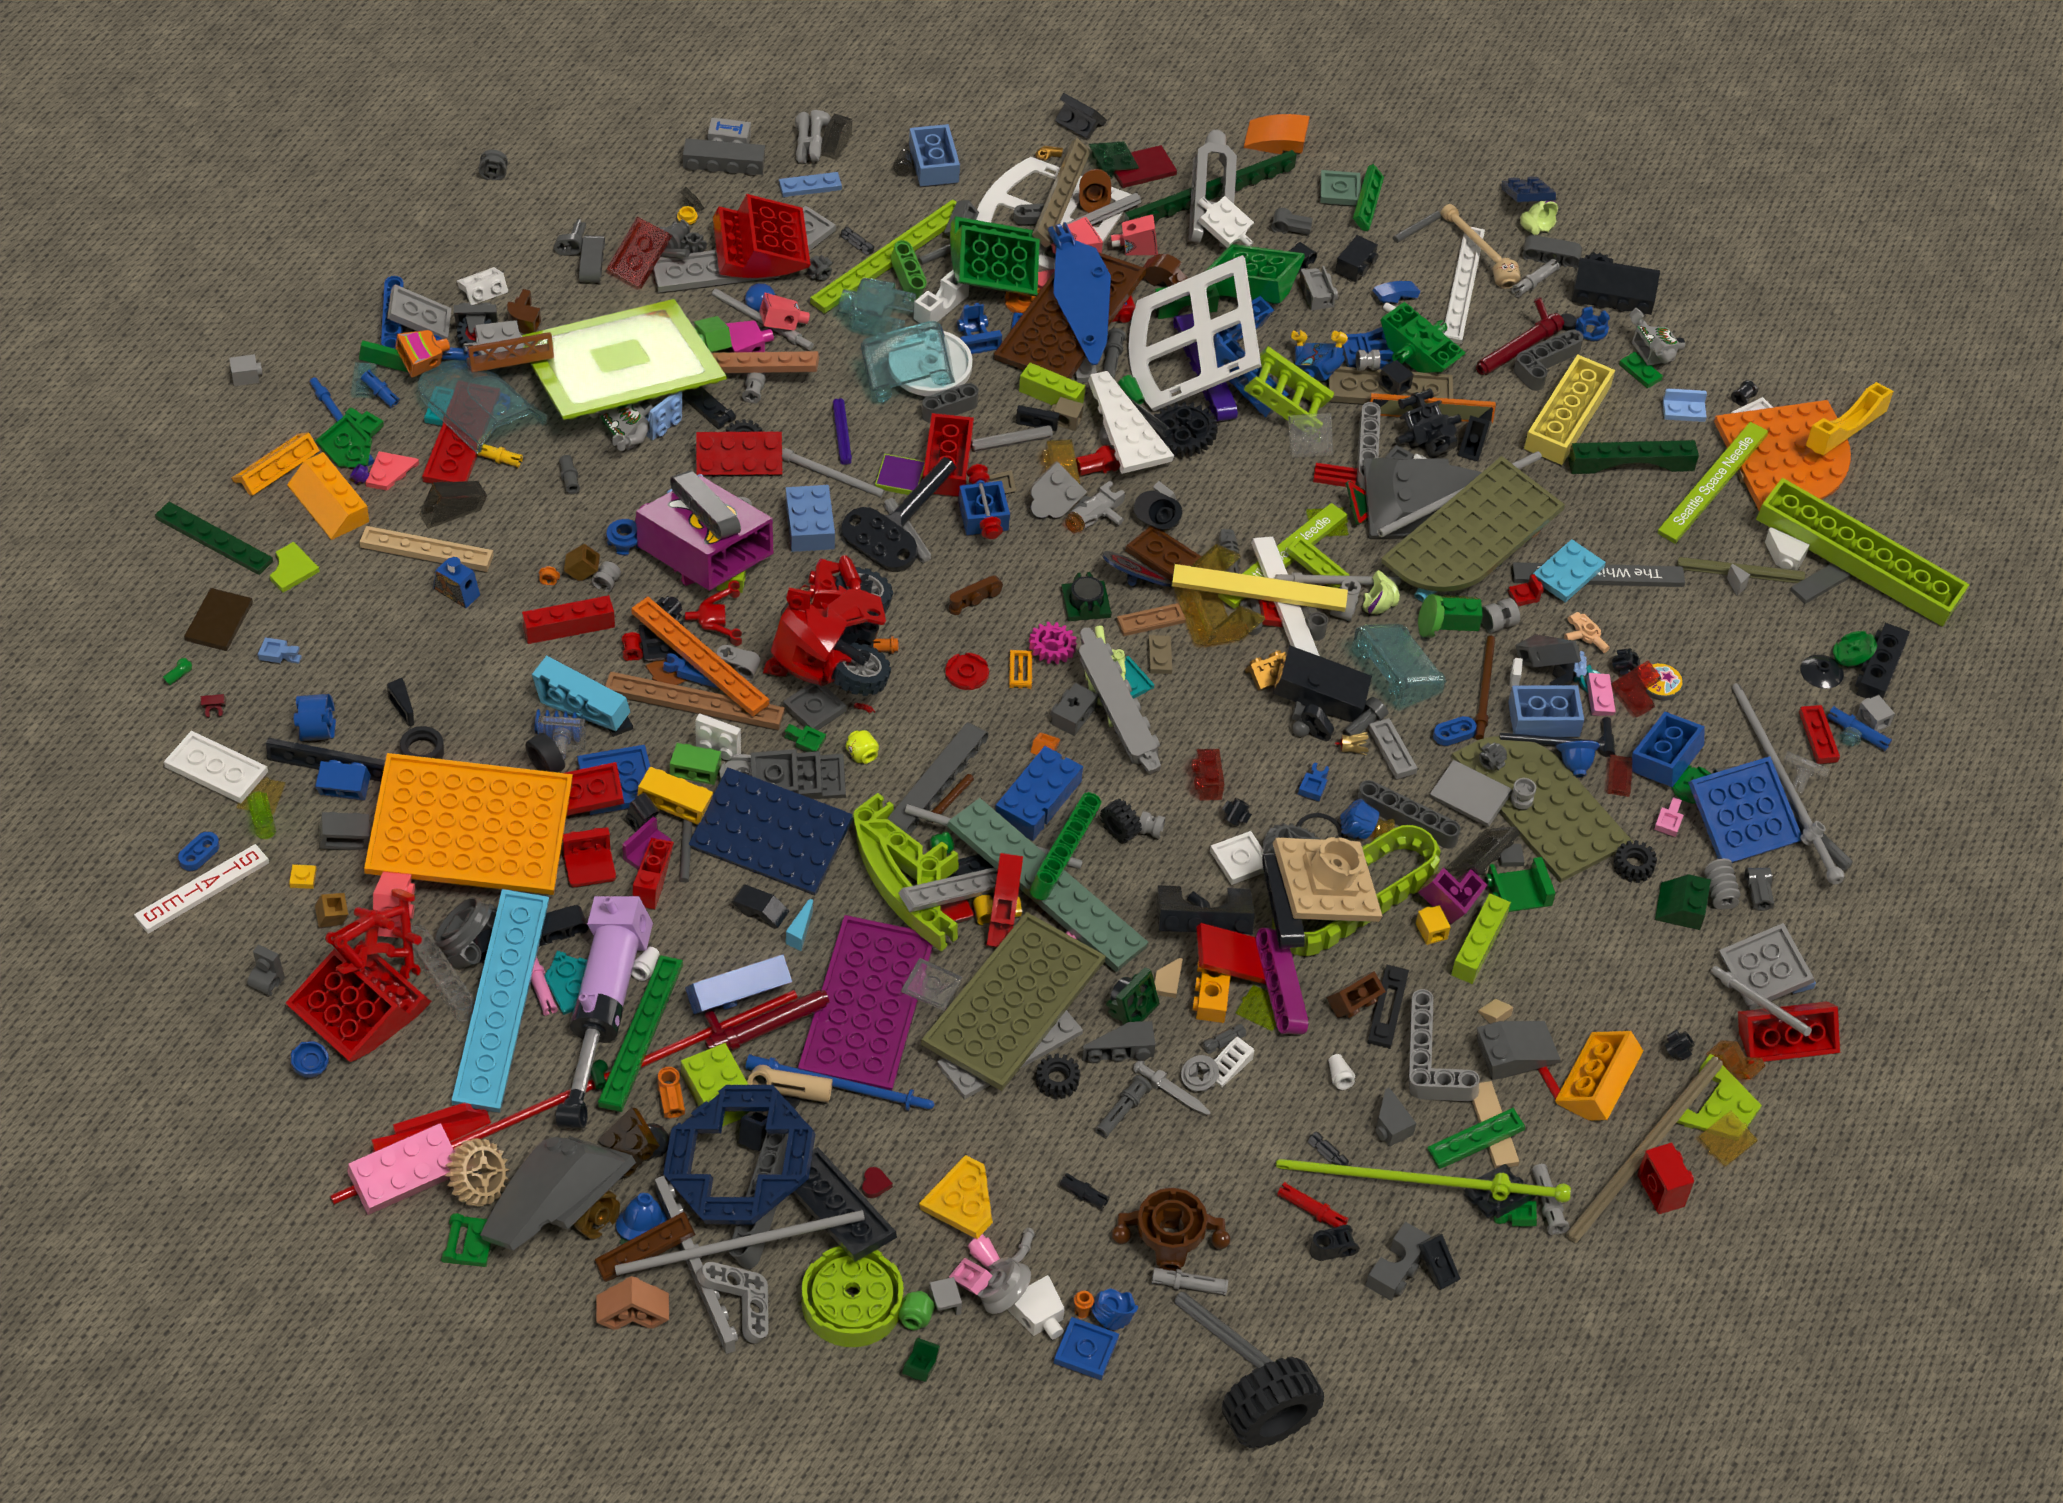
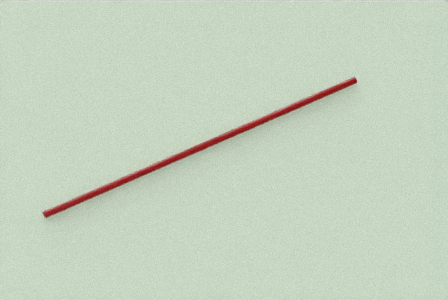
[330,990,798,1205]

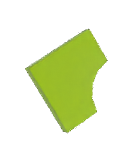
[270,542,320,593]

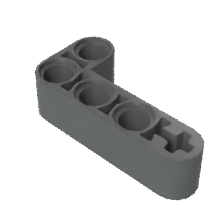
[1514,330,1583,391]

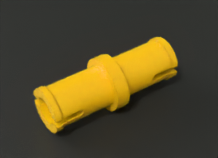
[478,443,523,468]

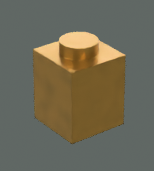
[564,544,600,581]
[315,893,349,927]

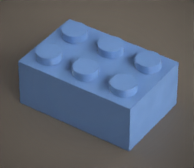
[909,124,960,186]
[786,485,835,552]
[1508,685,1584,737]

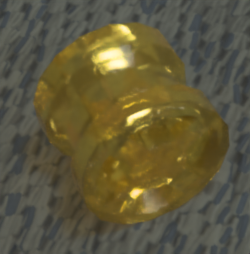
[1374,818,1395,839]

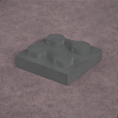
[783,683,847,730]

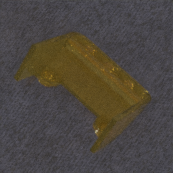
[1174,544,1265,647]

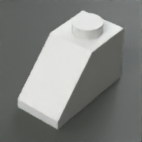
[1765,527,1809,570]

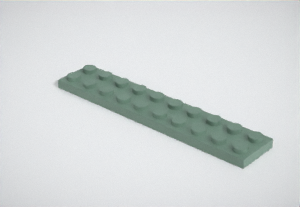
[947,798,1149,972]

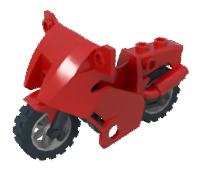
[763,555,893,696]

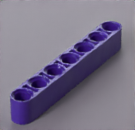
[1173,313,1238,422]

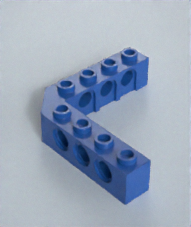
[1213,296,1289,417]

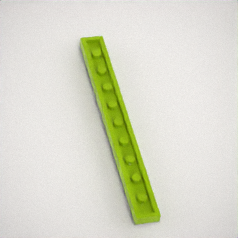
[810,199,957,314]

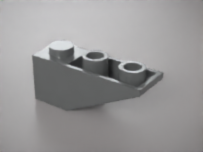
[1515,634,1581,667]
[1082,1021,1155,1063]

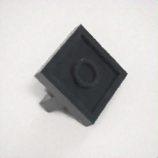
[1055,93,1107,139]

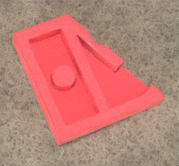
[366,451,419,491]

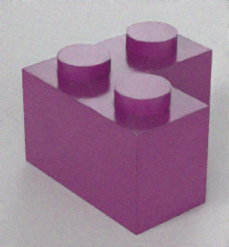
[1418,867,1487,924]

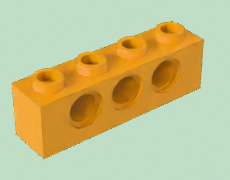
[1193,960,1230,1023]

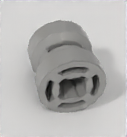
[1356,350,1381,371]
[592,561,621,592]
[1510,778,1536,809]
[1139,811,1166,839]

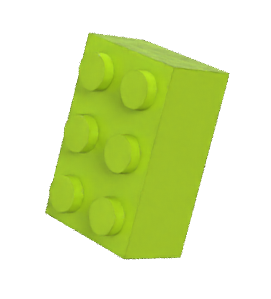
[681,1043,750,1127]

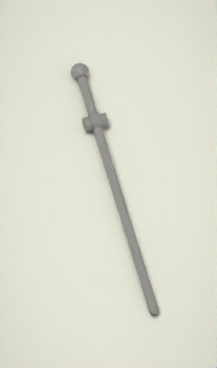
[1732,683,1844,885]

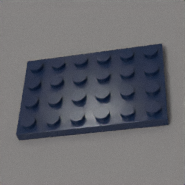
[689,767,854,895]

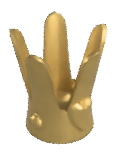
[1335,732,1369,755]

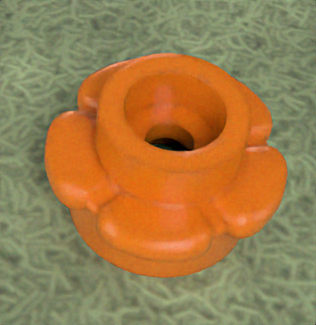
[539,566,560,585]

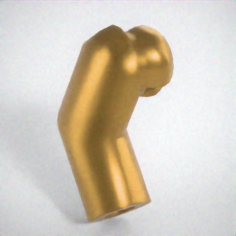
[1035,146,1063,161]

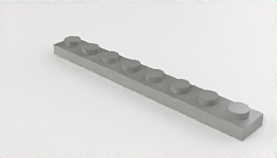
[655,1176,738,1354]

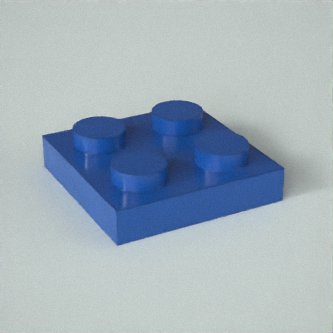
[1054,1317,1119,1381]

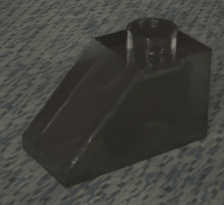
[821,113,852,160]

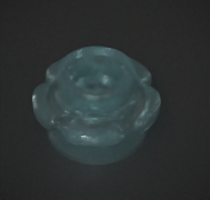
[1840,727,1862,747]

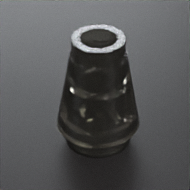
[893,149,913,176]

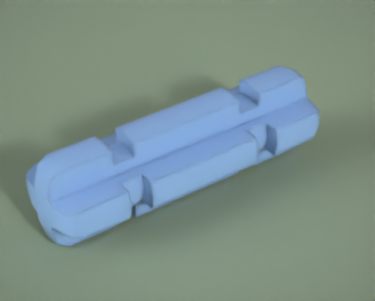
[1573,651,1587,678]

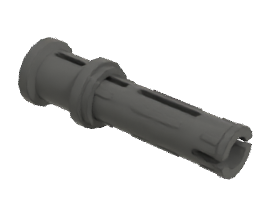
[1103,328,1126,380]
[1095,1075,1152,1139]

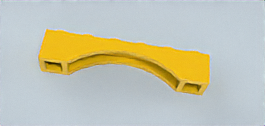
[1806,382,1894,455]

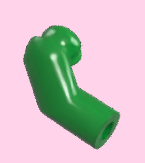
[163,658,192,685]

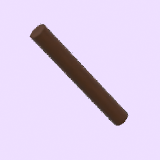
[929,774,974,823]

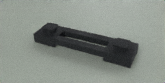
[1367,964,1409,1049]

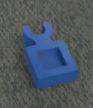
[1298,762,1329,801]

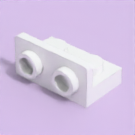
[457,267,508,305]

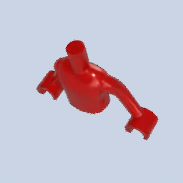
[685,580,742,646]

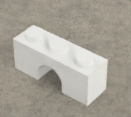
[914,270,969,329]

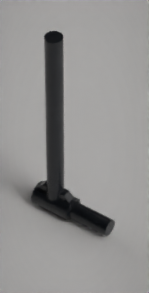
[1499,717,1615,757]

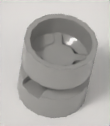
[1481,598,1520,633]

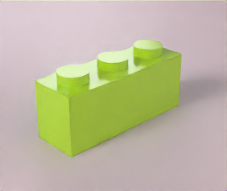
[1019,363,1086,406]

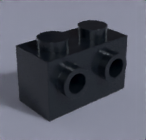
[1335,235,1378,282]

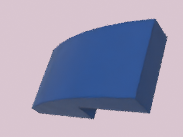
[1372,281,1421,303]

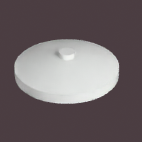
[889,329,972,396]

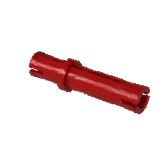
[1277,1182,1349,1228]

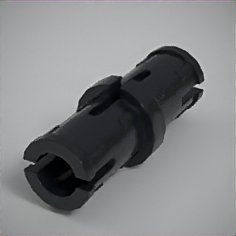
[1059,1173,1110,1211]

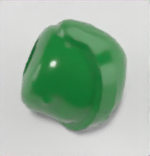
[930,832,954,855]

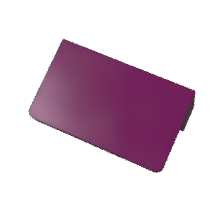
[622,817,671,870]

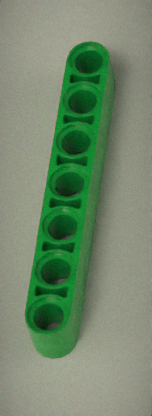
[1029,792,1102,900]

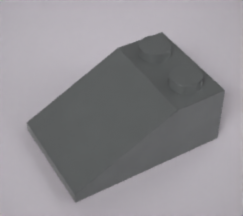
[1477,1021,1561,1080]

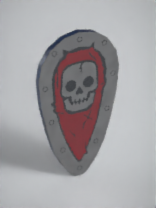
[1102,551,1173,587]

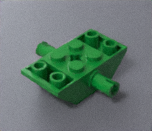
[1380,302,1466,373]

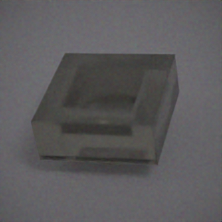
[680,187,704,212]

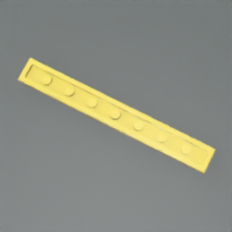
[1172,564,1348,612]

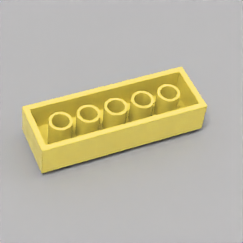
[1524,354,1615,465]

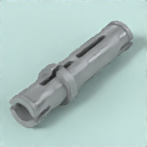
[1511,259,1560,297]
[1152,1267,1228,1296]

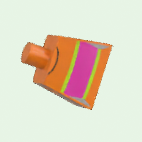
[395,330,450,378]

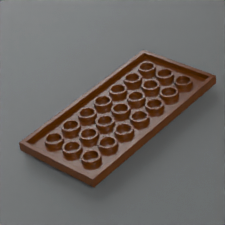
[994,252,1146,379]

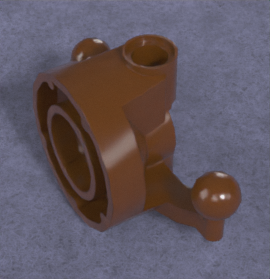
[1112,1188,1231,1271]

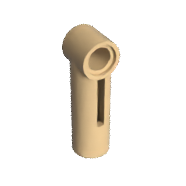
[747,1065,833,1103]

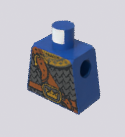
[433,557,480,608]

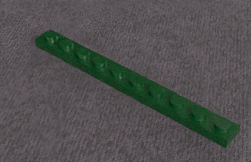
[1124,150,1297,222]

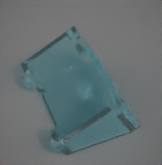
[861,321,955,403]
[1351,624,1446,711]

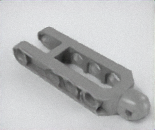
[1189,129,1237,248]

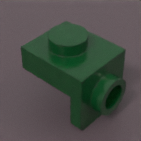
[902,1338,940,1382]

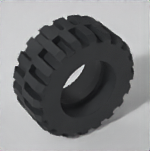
[1222,1357,1324,1448]

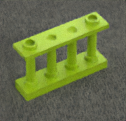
[1244,346,1334,436]

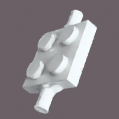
[1198,196,1254,248]

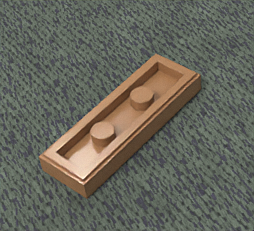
[1116,603,1186,636]

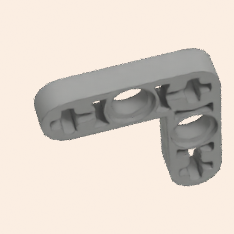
[697,1262,769,1344]

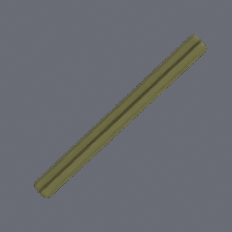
[1677,557,1805,583]

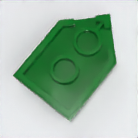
[315,413,372,468]

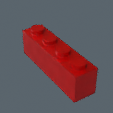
[522,595,615,644]

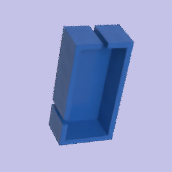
[995,746,1083,841]

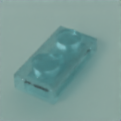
[351,362,377,398]

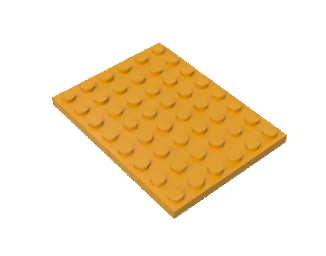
[364,753,573,895]

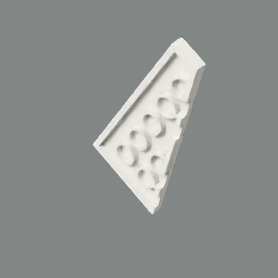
[1088,371,1174,474]

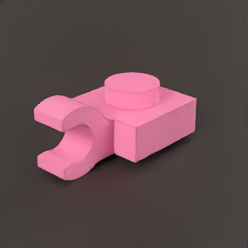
[1654,797,1684,837]

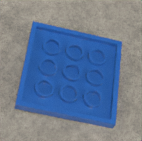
[1688,756,1802,863]

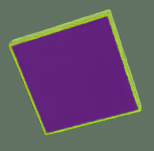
[875,454,925,495]

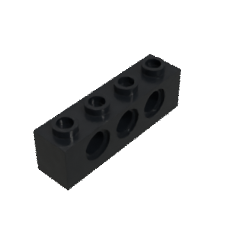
[1855,622,1910,699]

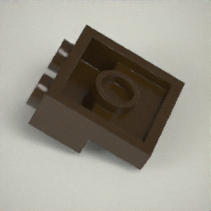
[599,1107,660,1178]

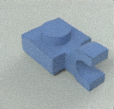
[258,638,301,664]

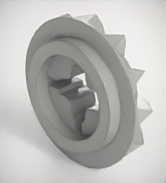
[1181,1055,1219,1092]

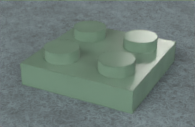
[1320,170,1361,206]

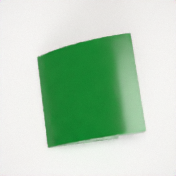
[950,216,1040,296]

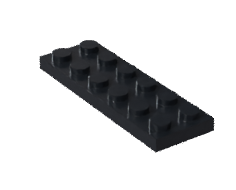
[792,1147,897,1262]

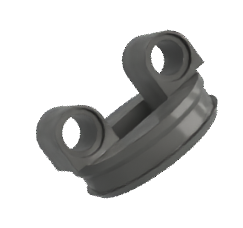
[435,897,497,969]

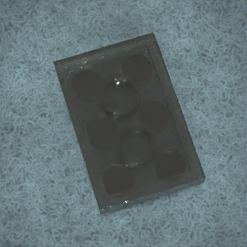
[1445,827,1520,876]

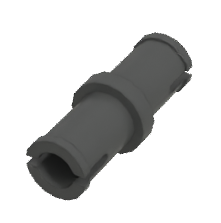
[559,455,580,494]

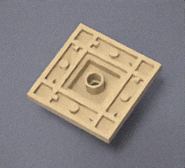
[1273,837,1382,922]

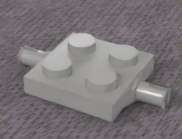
[463,320,532,355]

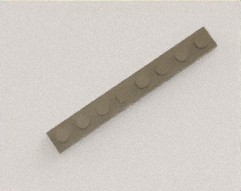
[1032,138,1091,248]

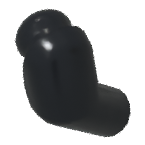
[1187,891,1211,908]

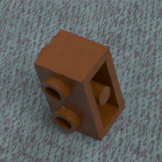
[1326,971,1386,1018]

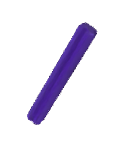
[833,398,852,465]

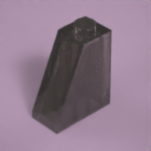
[419,481,487,529]

